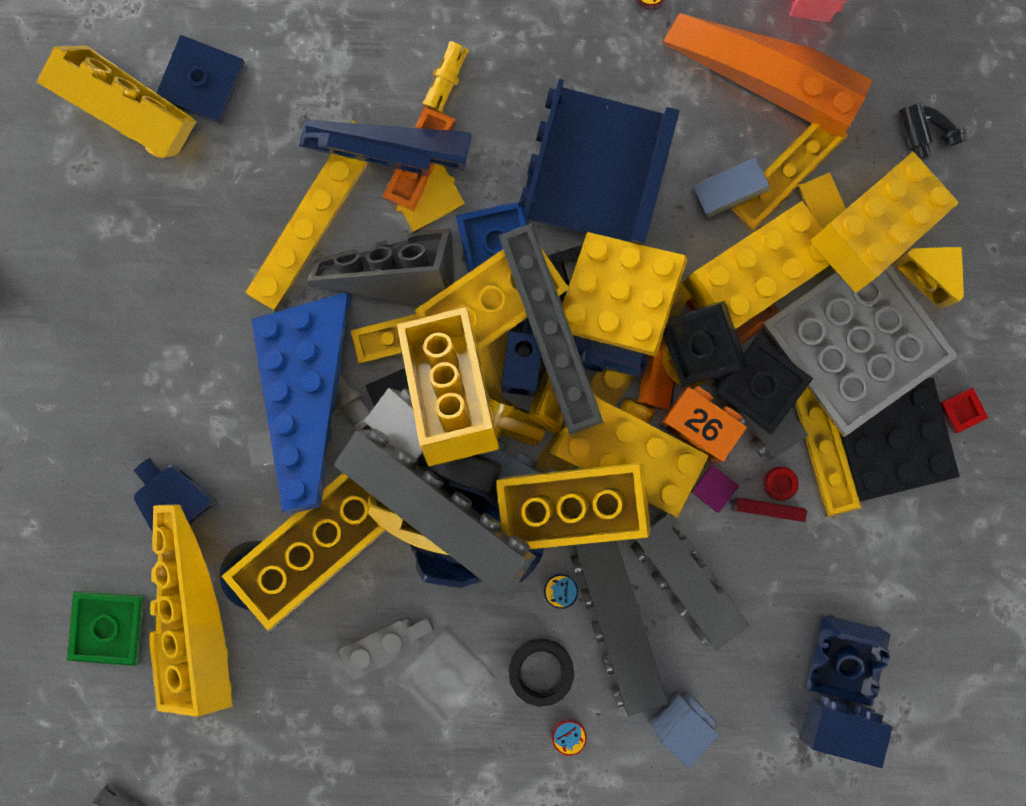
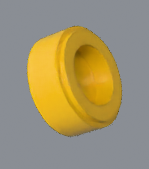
[619,397,655,423]

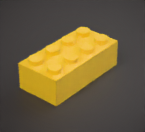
[810,151,959,293]
[682,201,830,329]
[397,307,500,467]
[548,396,709,518]
[496,462,651,549]

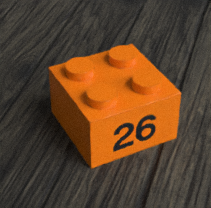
[658,386,747,463]

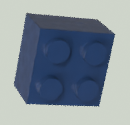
[800,695,893,768]

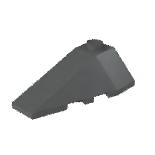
[307,228,454,305]

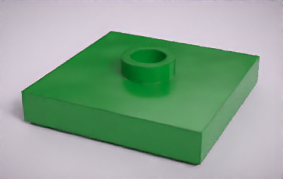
[67,591,145,666]

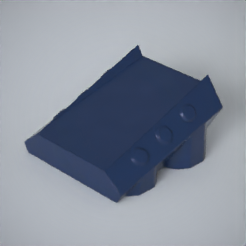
[806,615,891,706]

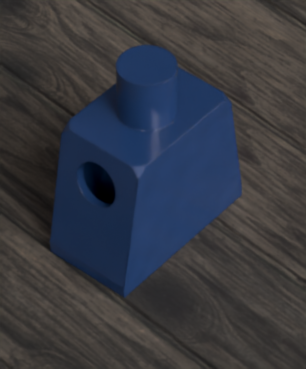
[501,318,541,397]
[133,458,218,533]

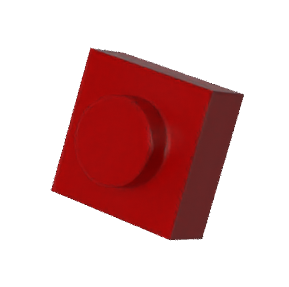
[940,387,989,434]

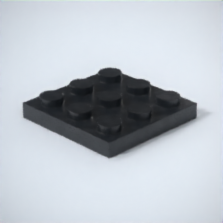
[839,377,960,502]

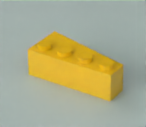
[36,45,197,158]

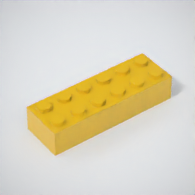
[221,442,392,631]

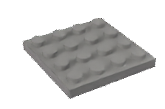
[762,265,958,437]

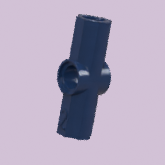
[573,335,648,378]

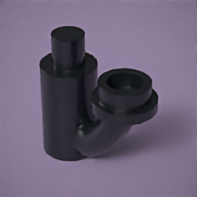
[898,103,967,161]

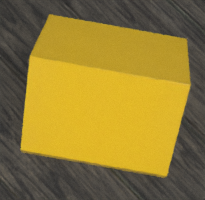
[891,247,964,310]

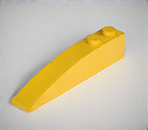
[149,505,233,717]

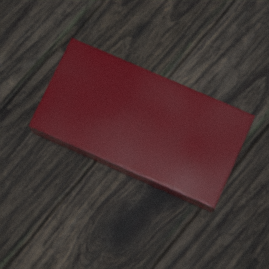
[732,498,807,522]

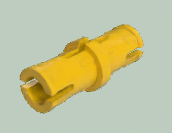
[422,41,469,113]

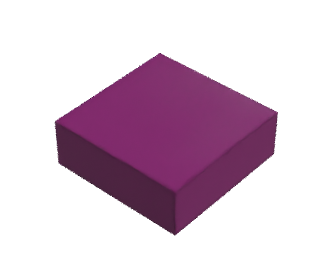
[691,465,739,513]

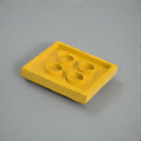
[562,232,687,357]

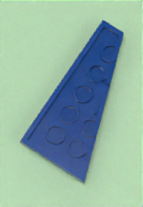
[251,292,352,515]

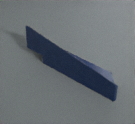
[299,120,471,176]

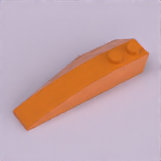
[663,13,873,137]

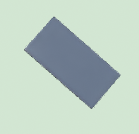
[693,158,770,219]

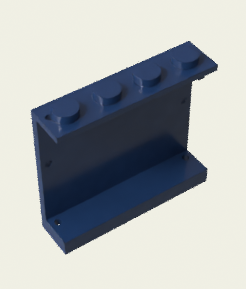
[518,79,680,245]

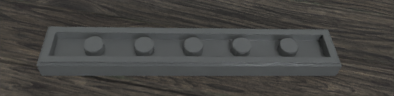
[499,223,604,435]

